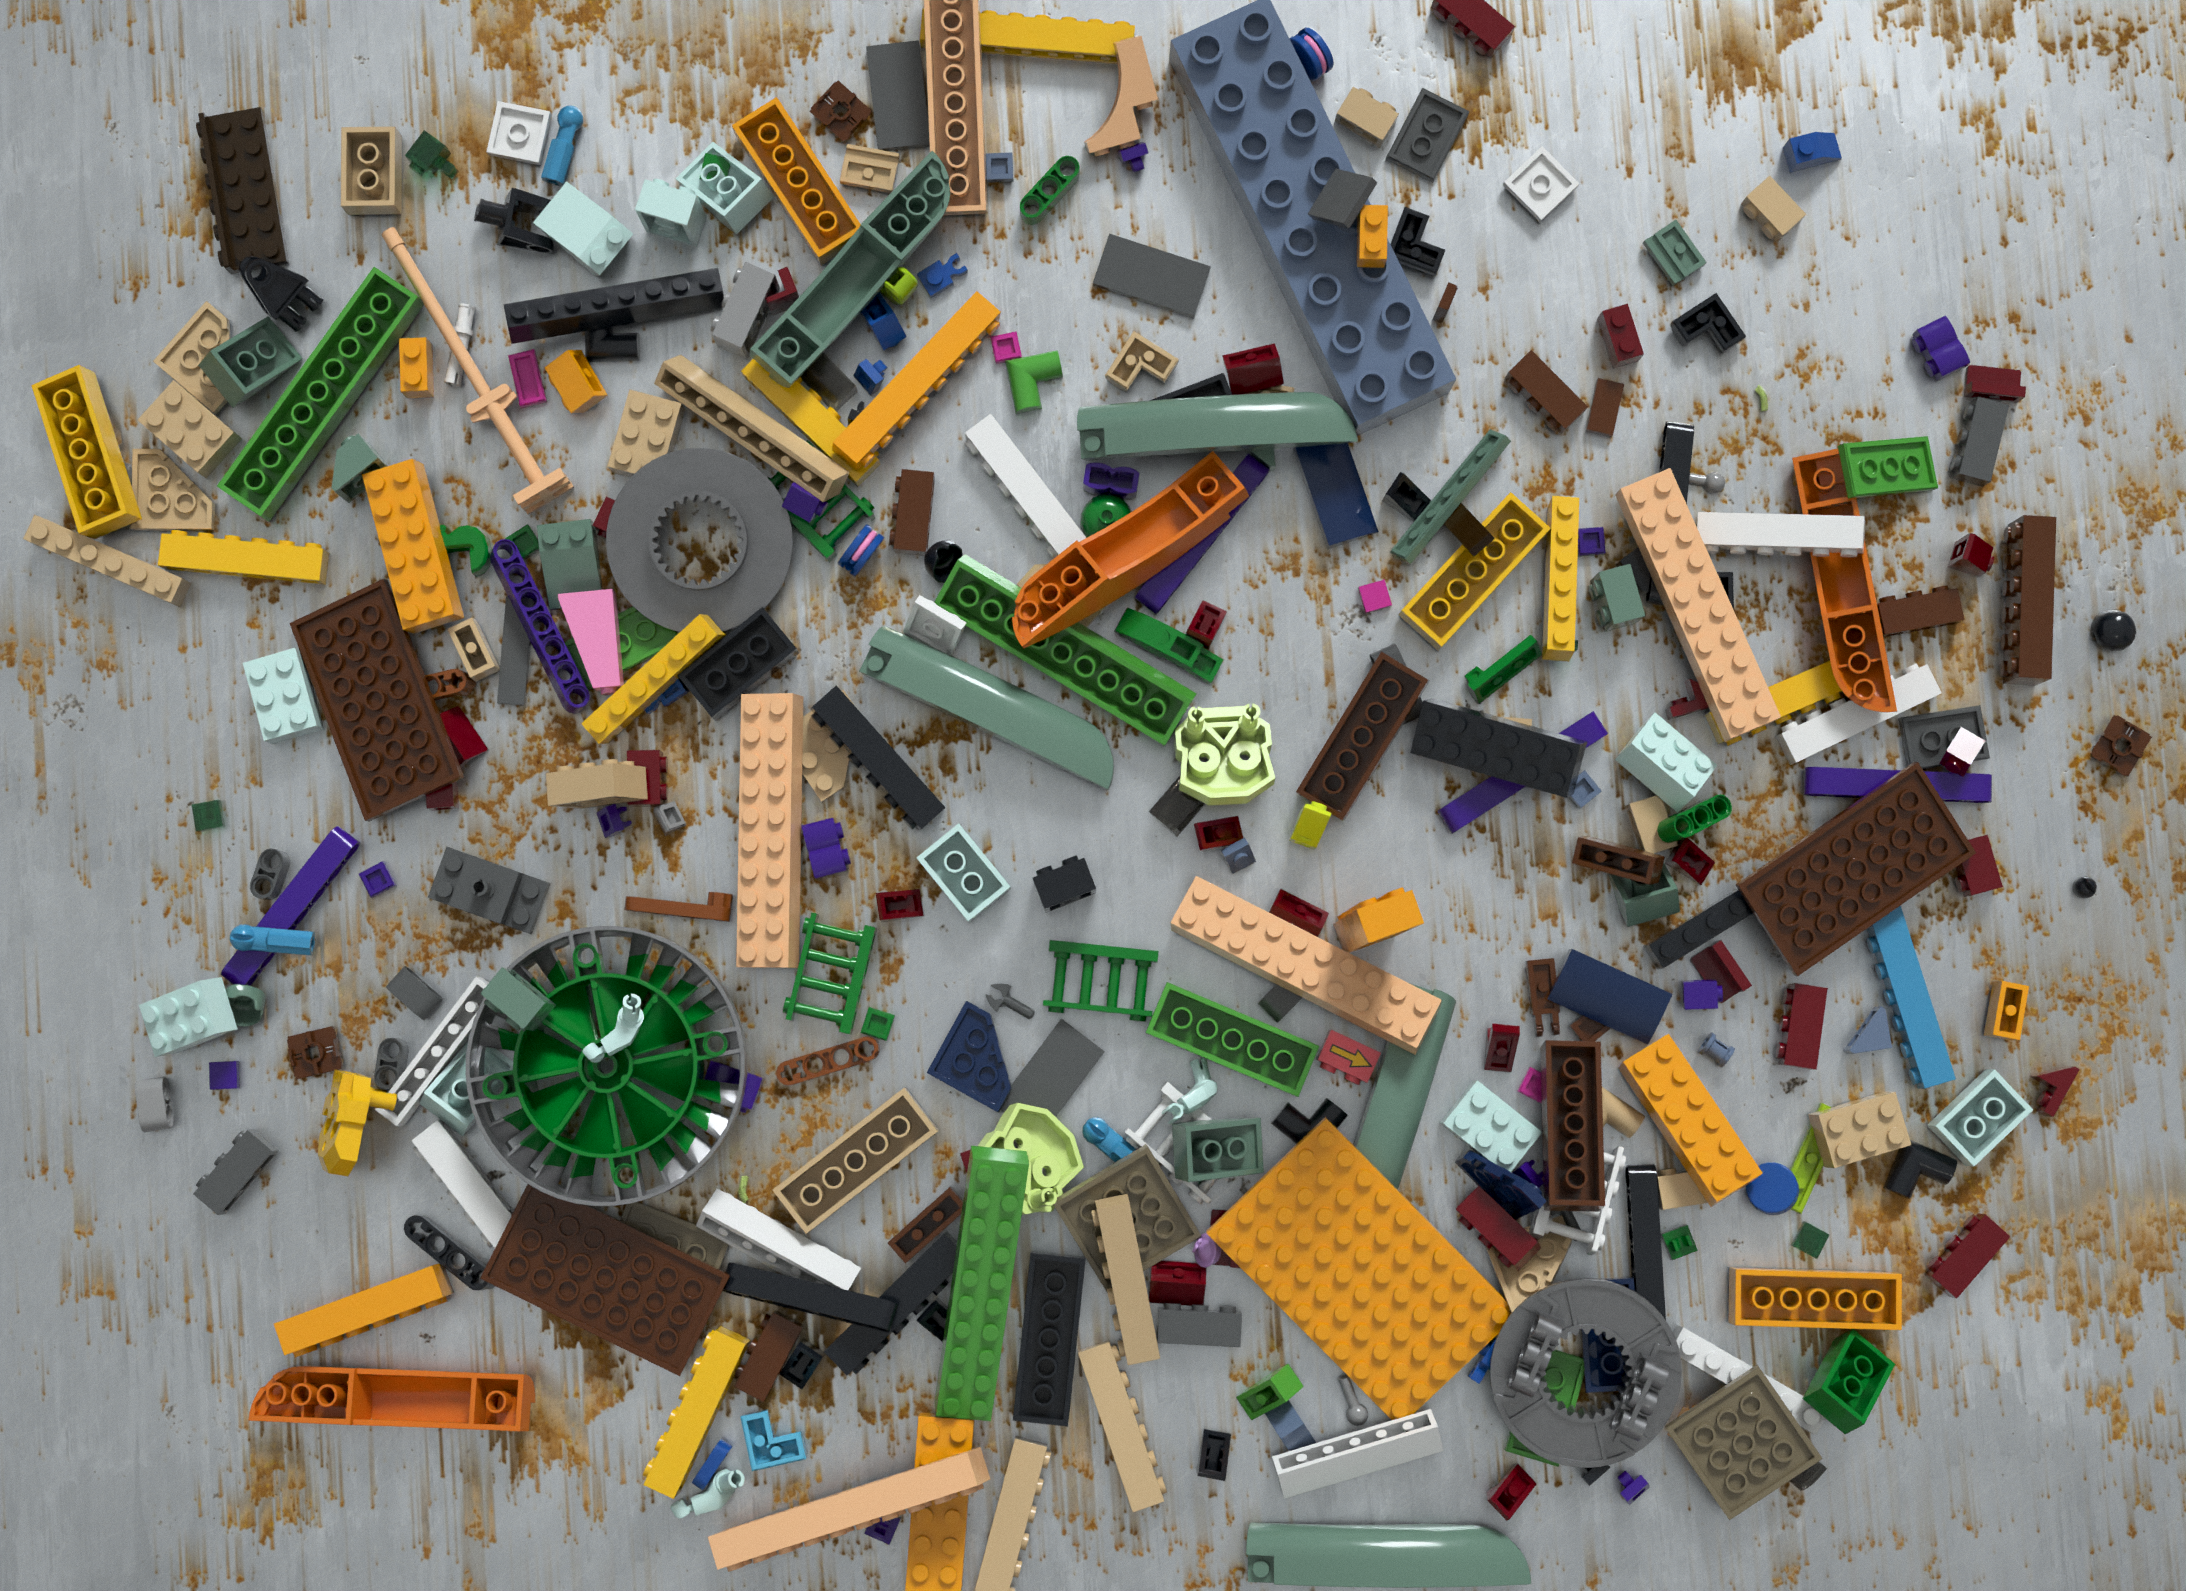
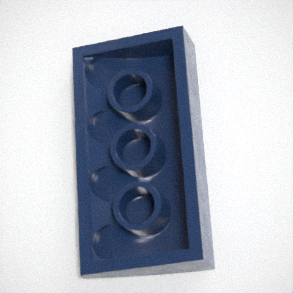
[1293,443,1379,550]
[1547,949,1673,1045]
[1581,1277,1635,1393]

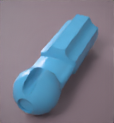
[541,105,583,186]
[230,924,316,956]
[1082,1117,1137,1162]

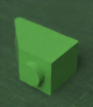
[1236,1364,1304,1420]

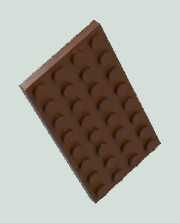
[289,579,464,822]
[1736,762,1976,976]
[480,1184,730,1376]

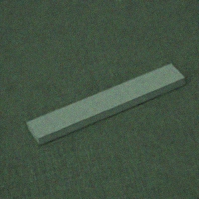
[1390,429,1511,564]

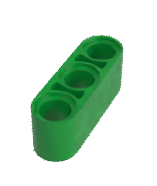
[1020,156,1080,225]
[1657,794,1732,843]

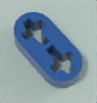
[692,1439,732,1491]

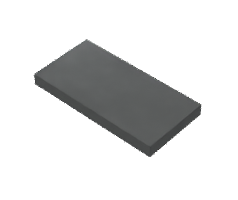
[866,40,930,151]
[1093,233,1211,318]
[1001,1019,1105,1117]

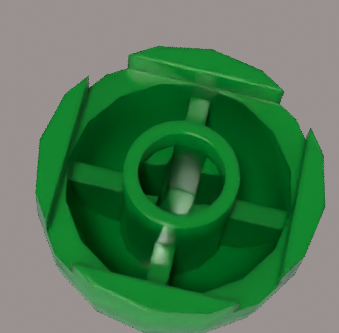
[1080,494,1132,538]

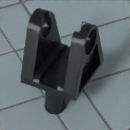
[474,188,554,253]
[239,256,324,332]

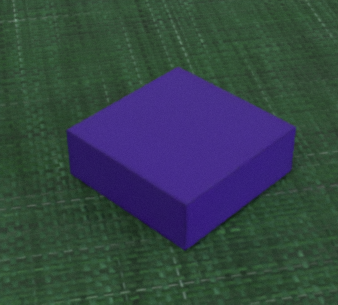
[1578,527,1606,557]
[359,861,397,898]
[209,1061,240,1090]

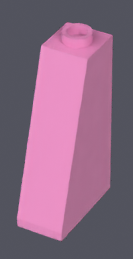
[558,589,624,695]

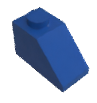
[1783,132,1842,173]
[861,292,907,350]

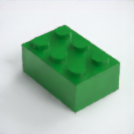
[1802,1329,1895,1434]

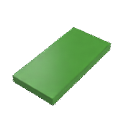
[1838,436,1938,499]
[564,606,678,691]
[1504,1350,1584,1467]

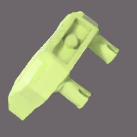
[1174,704,1275,805]
[978,1103,1084,1215]

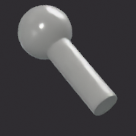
[1689,472,1725,493]
[1339,1375,1368,1426]

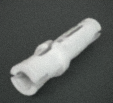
[444,303,476,386]

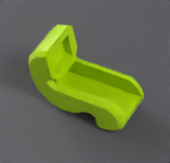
[880,267,918,305]

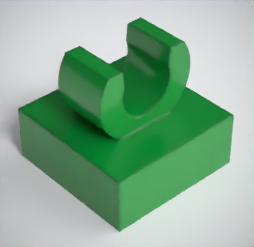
[1661,1224,1698,1260]

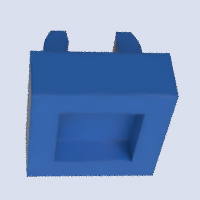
[853,359,888,396]

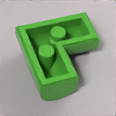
[1005,350,1063,414]

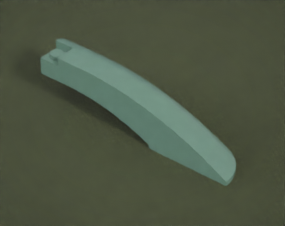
[749,151,950,388]
[1077,392,1358,461]
[859,626,1114,790]
[1353,983,1456,1189]
[1246,1522,1531,1588]

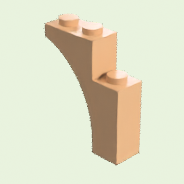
[1084,35,1158,156]

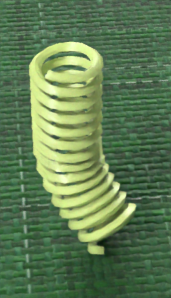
[1755,385,1768,411]
[738,1176,749,1203]

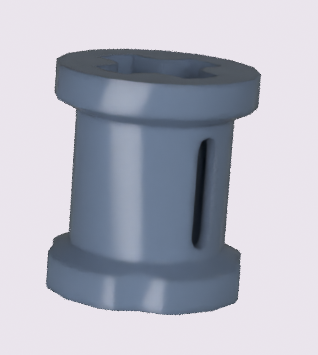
[1698,1032,1735,1068]

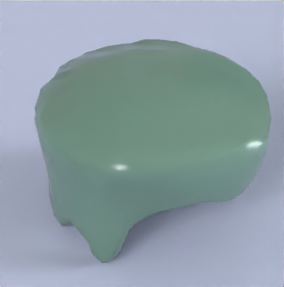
[226,984,266,1026]

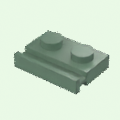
[1643,220,1707,286]

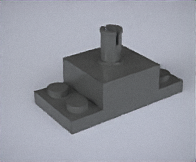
[428,847,550,934]

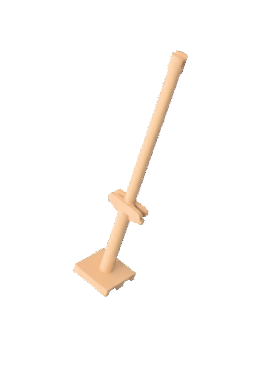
[381,227,574,515]

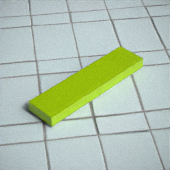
[1790,1103,1832,1214]

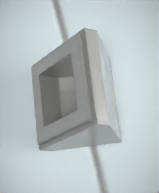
[653,801,686,836]

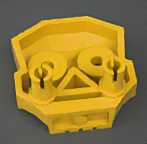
[318,1070,397,1176]

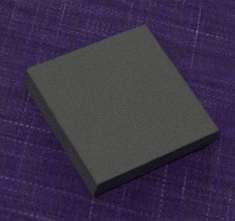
[1308,169,1377,229]

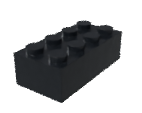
[677,607,799,721]

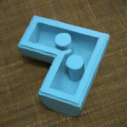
[740,1410,807,1471]

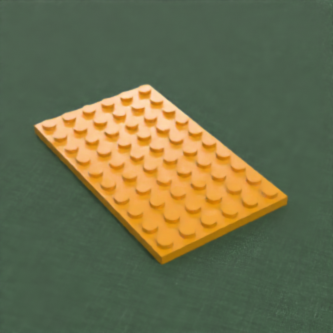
[1206,1117,1511,1420]

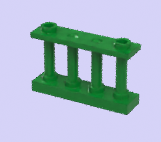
[768,440,875,562]
[783,912,877,1035]
[1043,940,1159,1022]

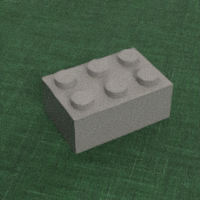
[710,262,780,360]

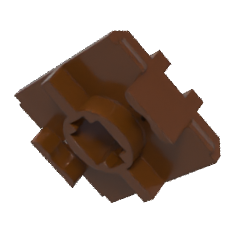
[810,80,872,142]
[2090,715,2152,777]
[287,1026,343,1079]

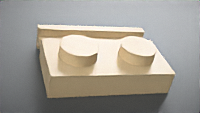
[840,144,900,193]

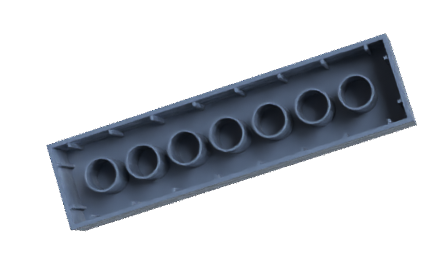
[1169,0,1456,436]

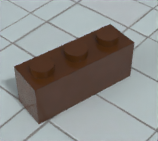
[1505,350,1588,434]
[889,469,935,556]
[1877,586,1965,637]
[1572,836,1665,885]
[888,1186,963,1264]
[733,1310,805,1402]

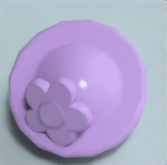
[1192,1233,1221,1268]

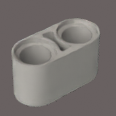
[135,1076,174,1132]

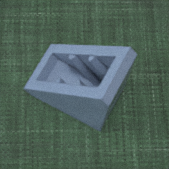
[1843,1006,1892,1054]
[1265,1400,1316,1451]

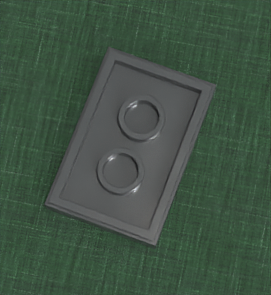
[1386,88,1470,183]
[1898,705,1990,769]

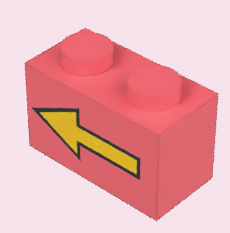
[1316,1030,1381,1085]

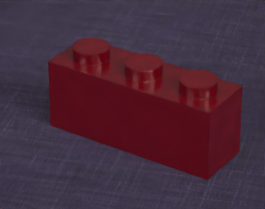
[1431,0,1515,58]
[1775,983,1828,1070]
[1456,1186,1541,1271]
[1924,1213,2010,1299]

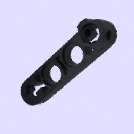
[404,1215,495,1291]

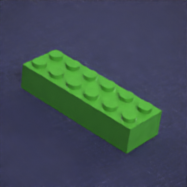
[1145,982,1319,1097]

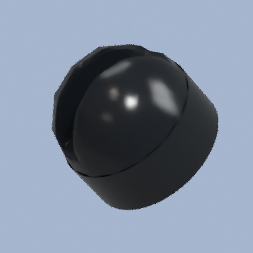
[2072,876,2097,898]

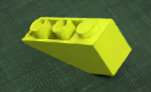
[1289,801,1331,850]

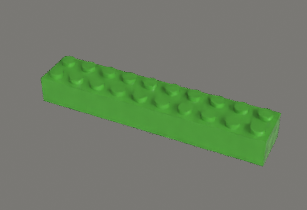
[217,267,424,522]
[934,554,1197,746]
[934,1146,1029,1421]

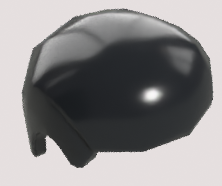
[924,540,963,583]
[2091,609,2136,651]

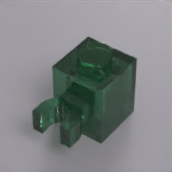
[405,130,459,179]

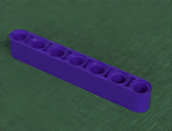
[1135,454,1270,614]
[490,539,590,714]
[1438,711,1608,834]
[1804,767,1992,803]
[221,826,360,986]

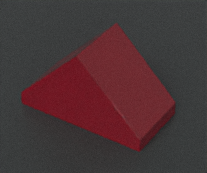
[1186,600,1227,649]
[1665,838,1715,885]
[876,889,924,922]

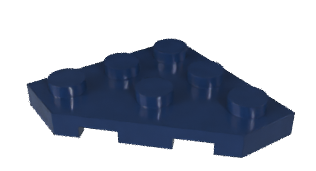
[927,1001,1012,1113]
[1455,1150,1547,1220]

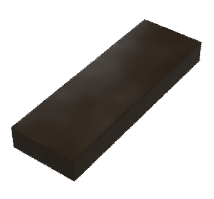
[1444,503,1494,557]

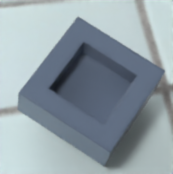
[986,152,1014,183]
[1569,770,1602,809]
[1221,838,1256,874]

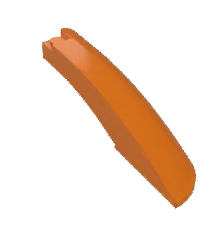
[1792,449,1897,712]
[1012,451,1249,649]
[248,1366,535,1431]

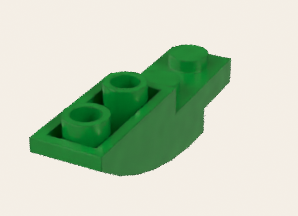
[1114,607,1224,684]

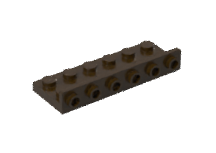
[196,107,289,274]

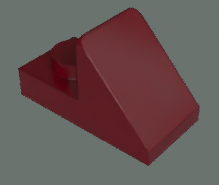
[1665,679,1709,720]
[1194,816,1243,852]
[1484,1023,1520,1072]
[2030,1066,2080,1117]
[1486,1464,1537,1521]

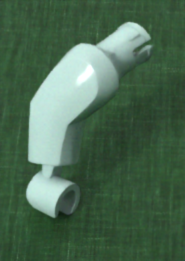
[582,994,644,1063]
[1162,1058,1217,1124]
[670,1469,745,1518]

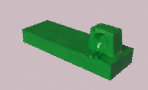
[1465,635,1542,704]

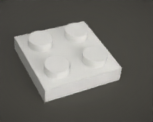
[486,101,552,165]
[1503,146,1579,222]
[903,595,966,656]

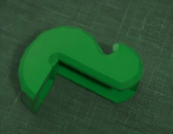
[440,525,492,577]

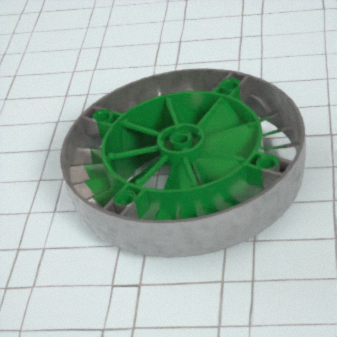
[465,926,748,1206]

